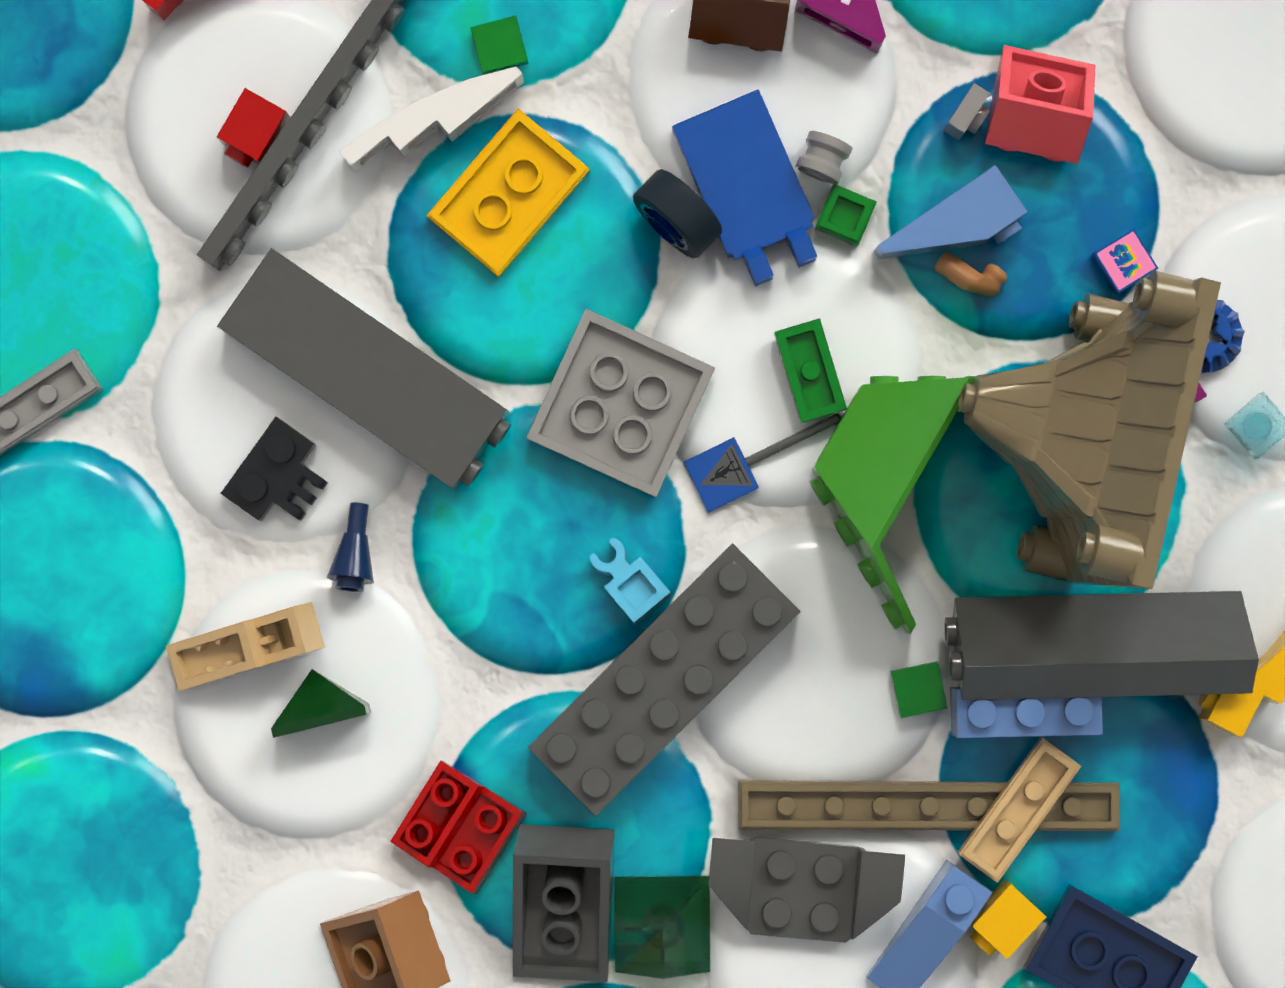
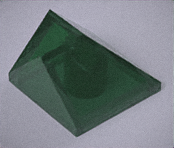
[614,875,710,979]

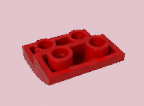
[390,760,527,894]

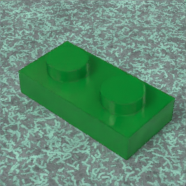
[774,318,847,424]

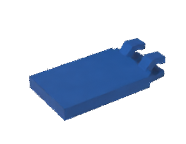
[672,89,817,287]

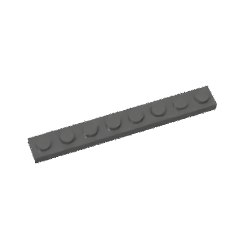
[197,0,406,271]

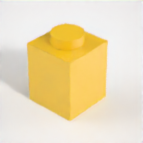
[970,879,1046,960]

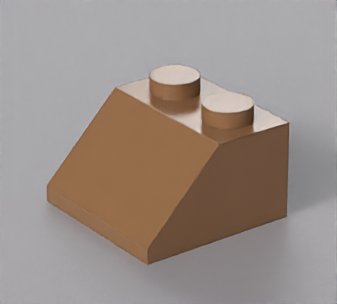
[320,890,451,988]

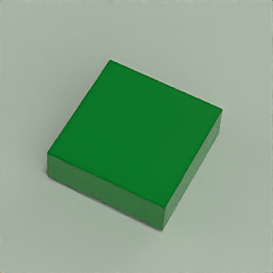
[470,15,529,75]
[814,183,877,247]
[890,661,948,718]

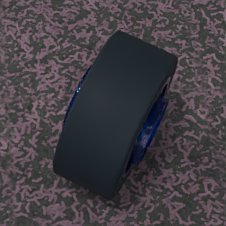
[633,169,722,258]

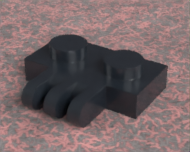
[220,416,329,521]

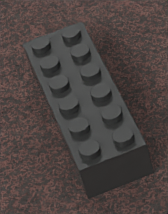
[528,543,801,816]

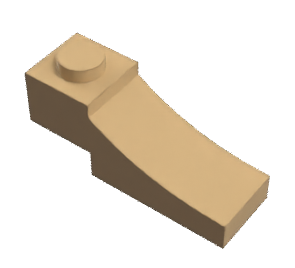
[166,602,325,691]

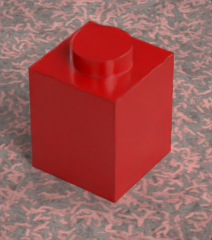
[216,88,291,168]

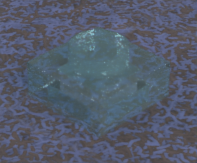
[1224,392,1285,459]

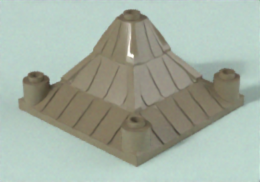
[958,270,1221,589]

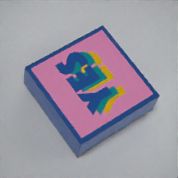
[1091,229,1159,295]

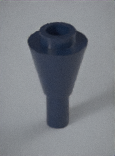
[327,502,374,592]

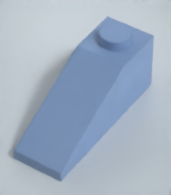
[873,165,1028,259]
[866,859,993,988]

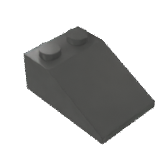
[513,824,615,982]

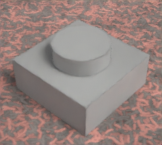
[943,83,990,141]

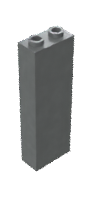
[217,248,511,491]
[944,591,1259,700]

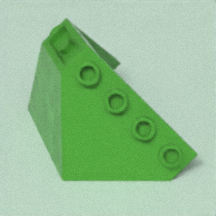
[809,376,976,634]

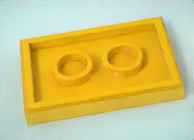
[426,108,590,278]

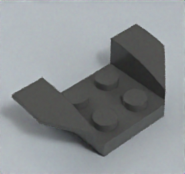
[708,837,905,943]

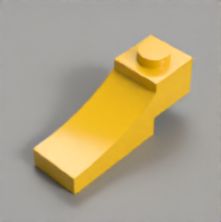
[1198,630,1285,738]

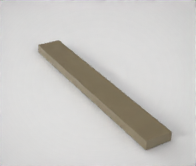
[738,781,1120,831]

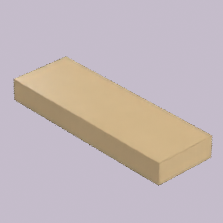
[957,737,1082,883]

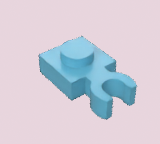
[589,537,672,626]

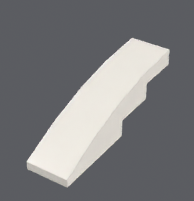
[339,67,524,173]

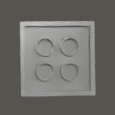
[526,309,715,498]

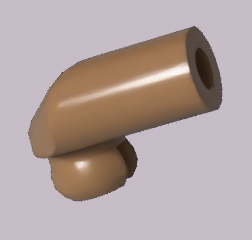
[935,251,1007,297]

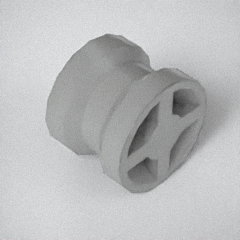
[795,131,853,184]

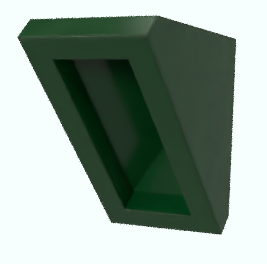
[271,669,371,738]

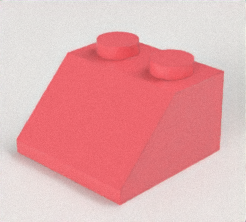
[985,45,1096,164]

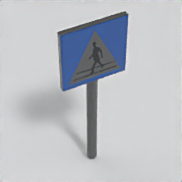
[684,414,841,513]

